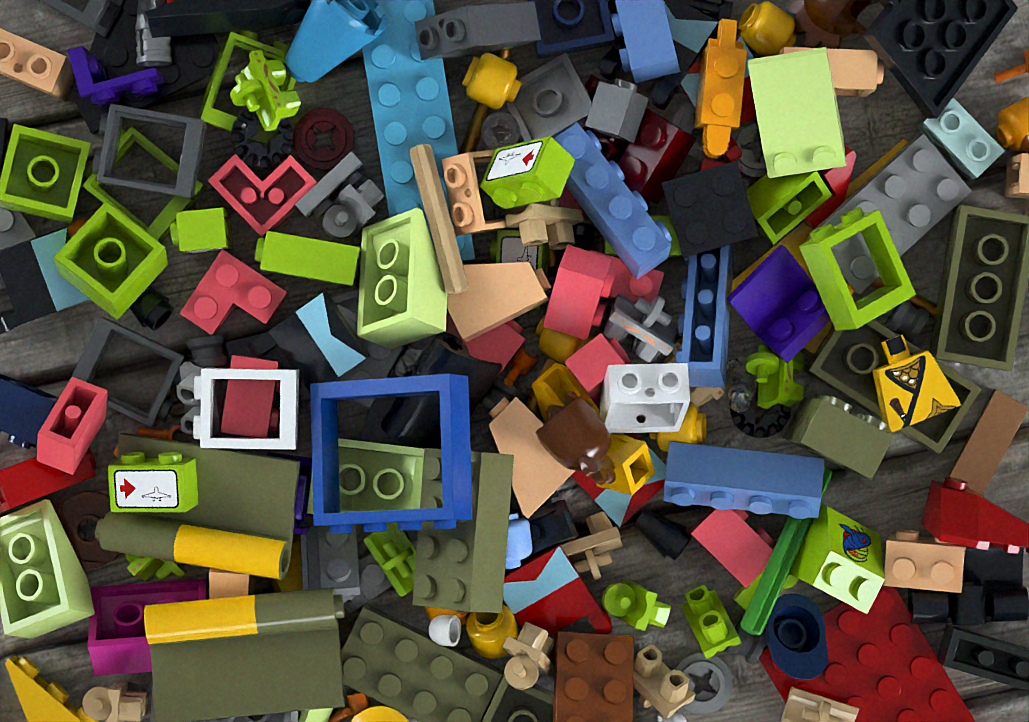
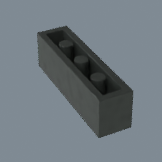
[937,624,1029,691]

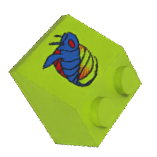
[789,504,885,614]

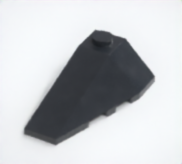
[145,0,311,38]

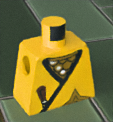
[873,334,961,433]

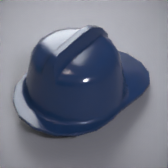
[765,593,828,680]

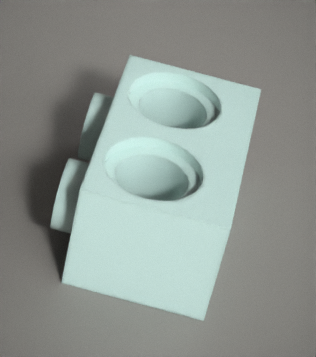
[916,98,1005,181]

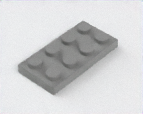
[806,133,971,294]

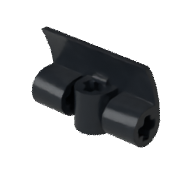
[381,332,502,449]
[908,547,1029,625]

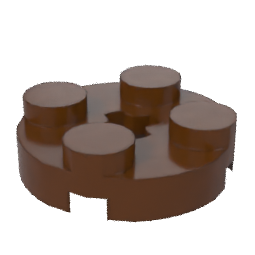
[55,491,120,569]

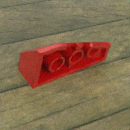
[921,477,1029,554]

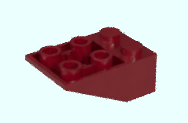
[582,74,697,204]

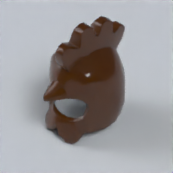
[787,0,879,49]
[535,391,616,485]

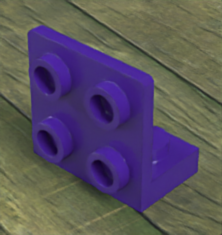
[67,46,165,108]
[727,245,831,363]

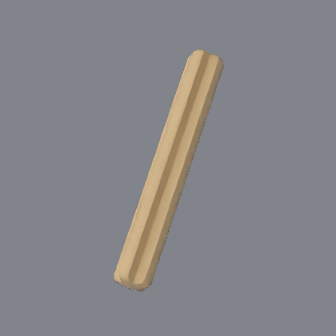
[409,144,469,295]

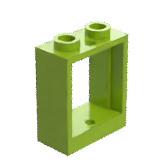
[196,30,296,146]
[82,126,207,243]
[799,208,916,331]
[255,231,361,288]

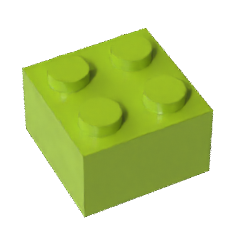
[0,124,91,224]
[54,201,168,320]

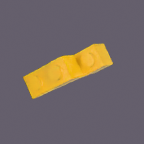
[531,363,655,495]

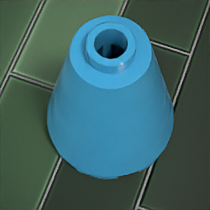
[285,0,388,83]

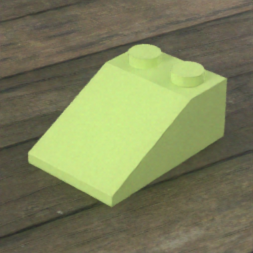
[748,47,846,178]
[357,208,447,350]
[307,438,424,524]
[0,499,95,639]

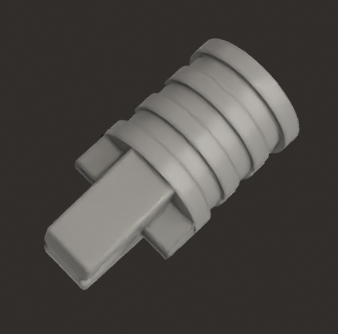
[135,0,172,67]

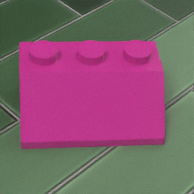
[87,579,208,676]

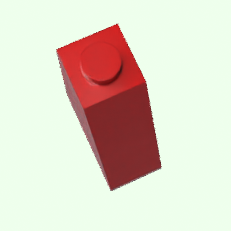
[0,448,96,513]

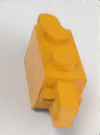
[694,19,747,160]

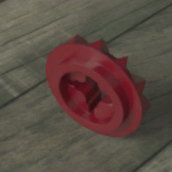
[293,108,354,170]

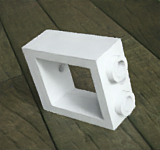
[599,363,690,433]
[193,368,299,450]

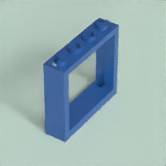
[310,374,473,534]

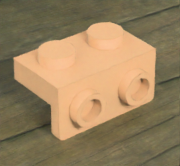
[883,529,966,593]

